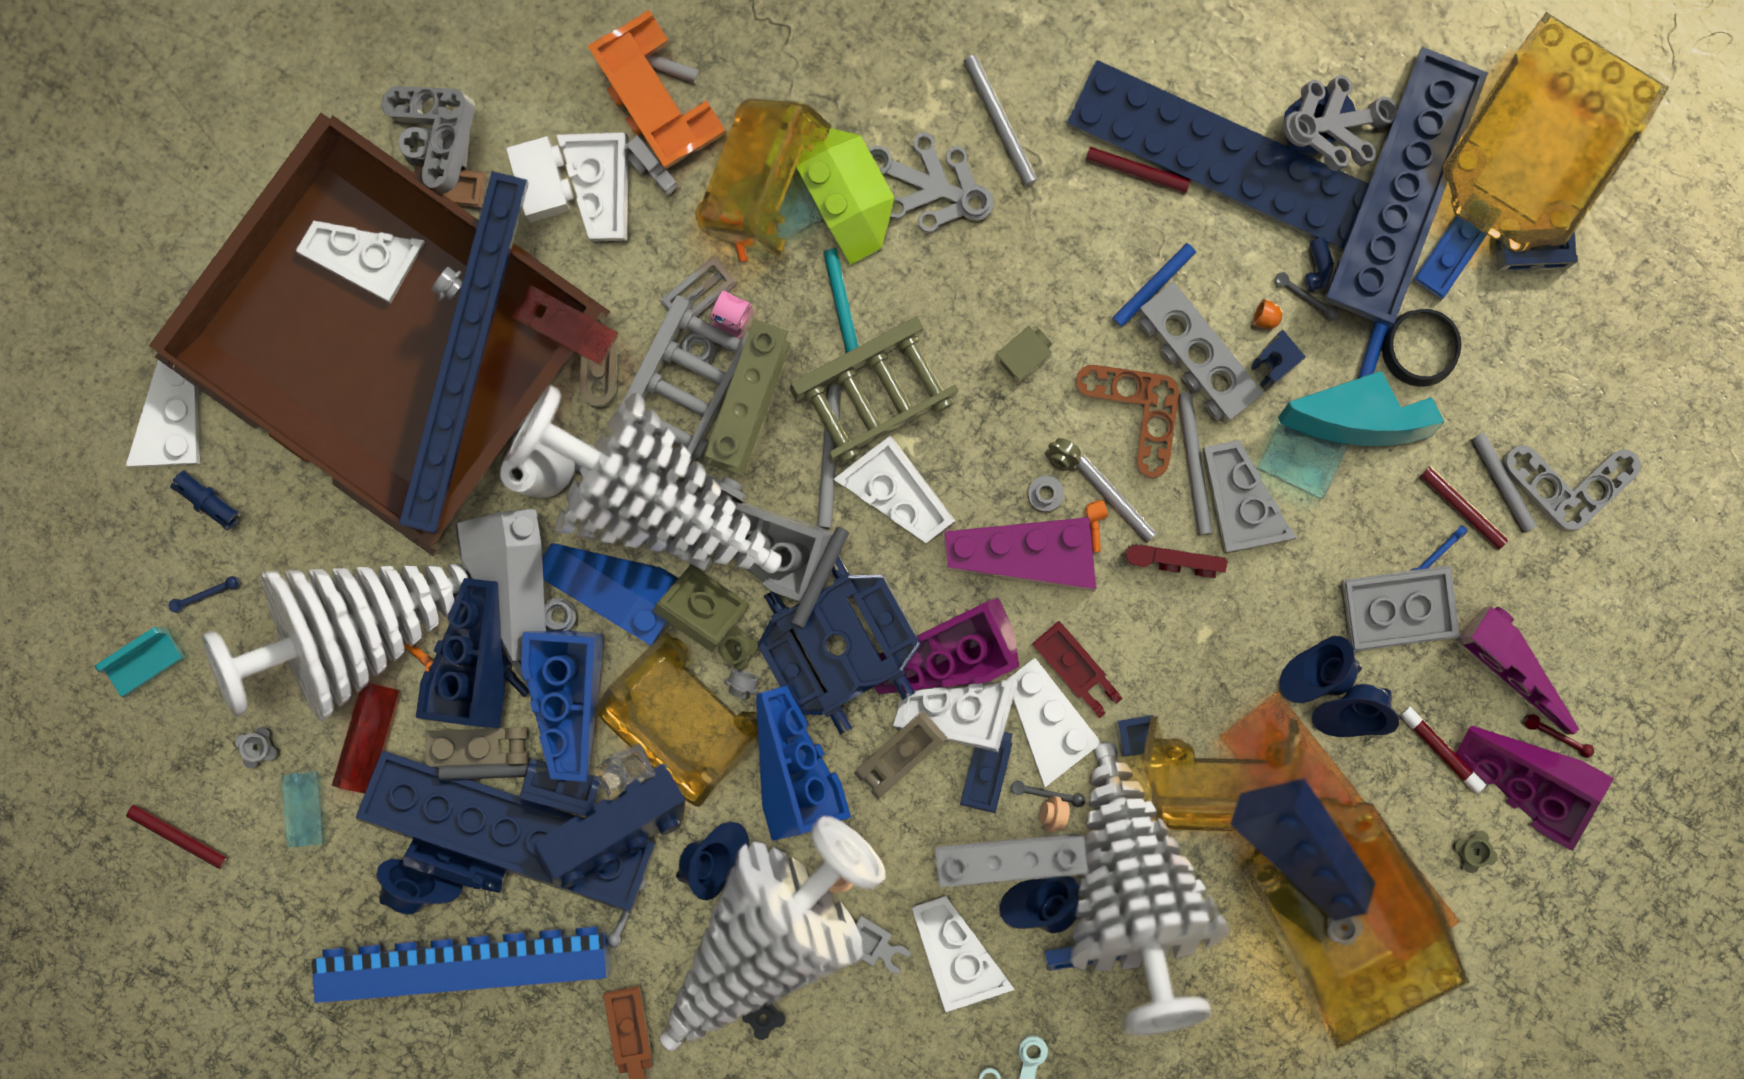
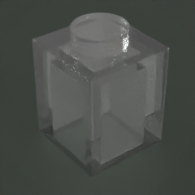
[594,743,656,800]

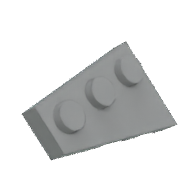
[1203,440,1297,553]

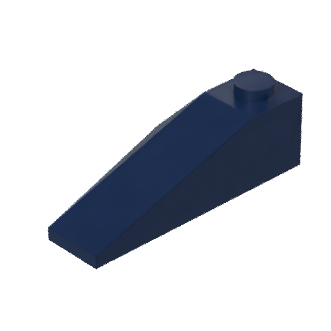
[416,578,505,728]

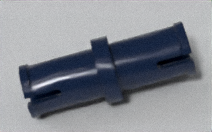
[170,470,241,531]

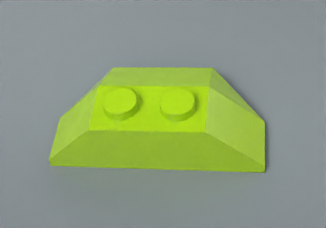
[785,125,895,266]

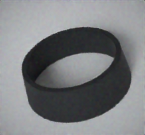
[1382,309,1462,387]

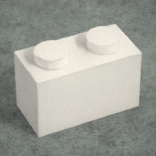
[506,136,574,223]

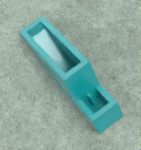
[1278,371,1445,446]

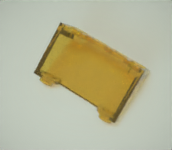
[695,98,832,257]
[596,632,759,807]

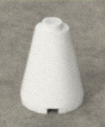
[500,436,575,499]

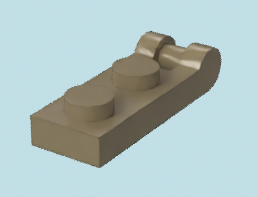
[854,710,947,800]
[426,728,527,767]

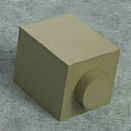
[995,326,1052,385]

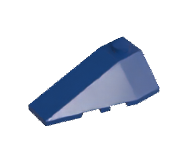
[521,631,603,782]
[756,686,851,841]

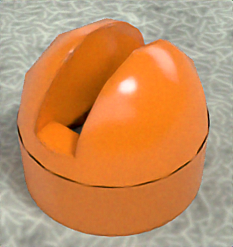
[1252,299,1283,330]

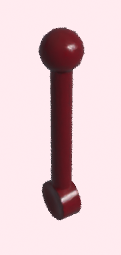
[1525,714,1594,758]

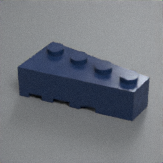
[534,763,686,889]
[1230,777,1376,921]

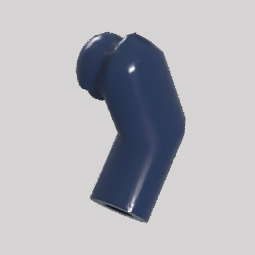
[1304,238,1334,292]

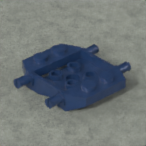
[758,556,922,735]

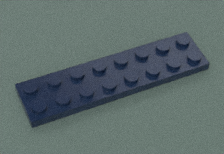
[1324,46,1488,328]
[356,750,655,913]

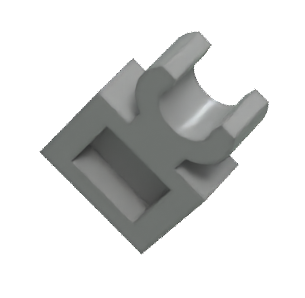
[626,136,678,196]
[856,915,911,974]

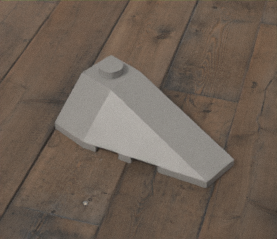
[699,489,834,602]
[455,509,546,662]

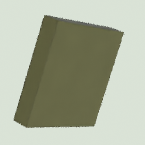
[653,564,749,652]

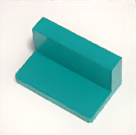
[94,626,185,697]

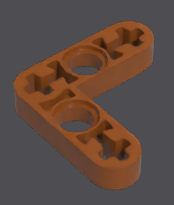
[1075,365,1179,479]

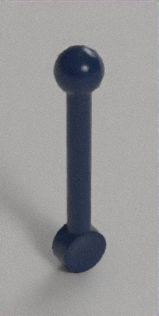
[168,576,239,613]

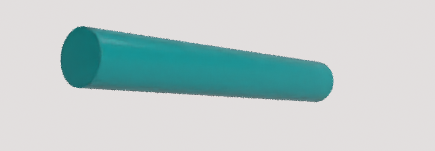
[823,248,859,353]

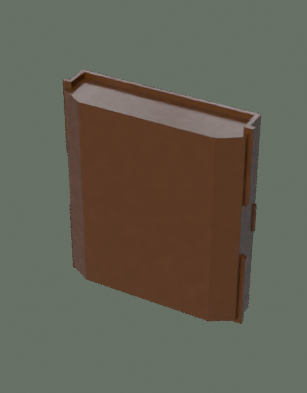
[149,113,611,557]

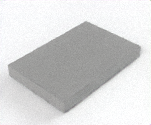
[1342,565,1460,651]

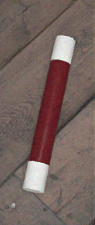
[1399,706,1486,794]

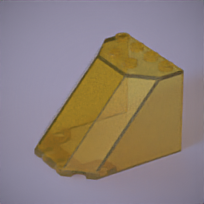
[1442,12,1669,252]
[1242,797,1469,1050]

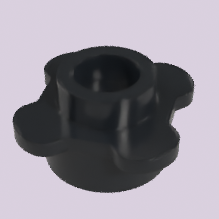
[742,1002,785,1040]

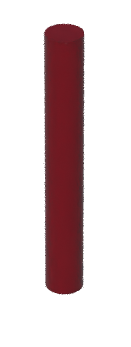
[1086,146,1191,193]
[1420,466,1509,550]
[126,804,227,870]

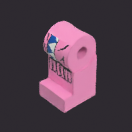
[710,290,754,340]

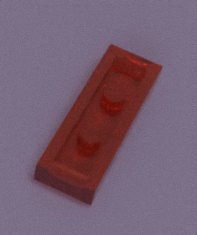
[332,682,399,794]

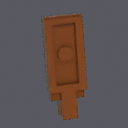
[603,986,653,1079]

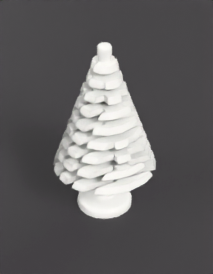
[506,385,782,574]
[202,564,472,722]
[1071,742,1230,1036]
[659,816,886,1051]

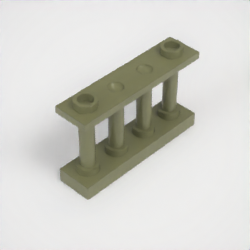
[790,316,959,464]
[705,319,791,477]

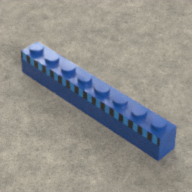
[312,926,610,1003]

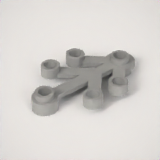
[1284,75,1398,171]
[869,133,993,234]

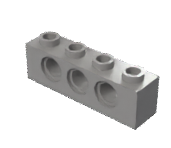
[1137,281,1264,424]

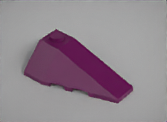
[875,598,1020,694]
[1455,606,1579,735]
[1456,725,1614,851]

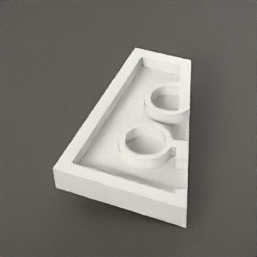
[557,133,629,241]
[296,221,425,304]
[126,360,200,468]
[834,436,956,543]
[1007,658,1101,787]
[893,679,1017,752]
[912,896,1015,1012]

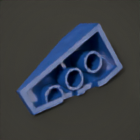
[542,543,678,647]

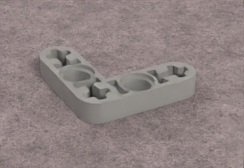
[382,86,475,194]
[1503,445,1641,531]

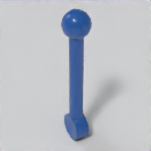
[1411,525,1468,570]

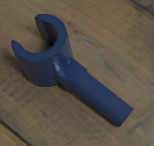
[502,654,529,697]

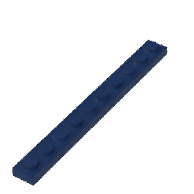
[399,171,529,534]

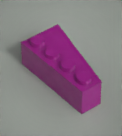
[944,517,1097,592]

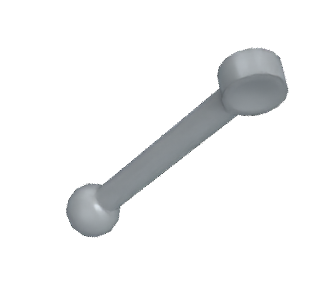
[607,878,646,948]

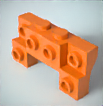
[587,10,727,169]

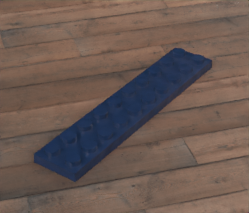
[1066,60,1368,252]

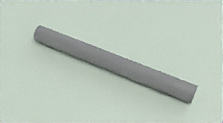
[963,54,1038,186]
[817,385,841,528]
[1178,392,1213,535]

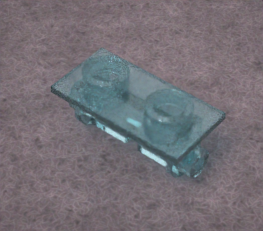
[281,772,324,847]

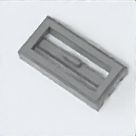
[660,255,738,317]

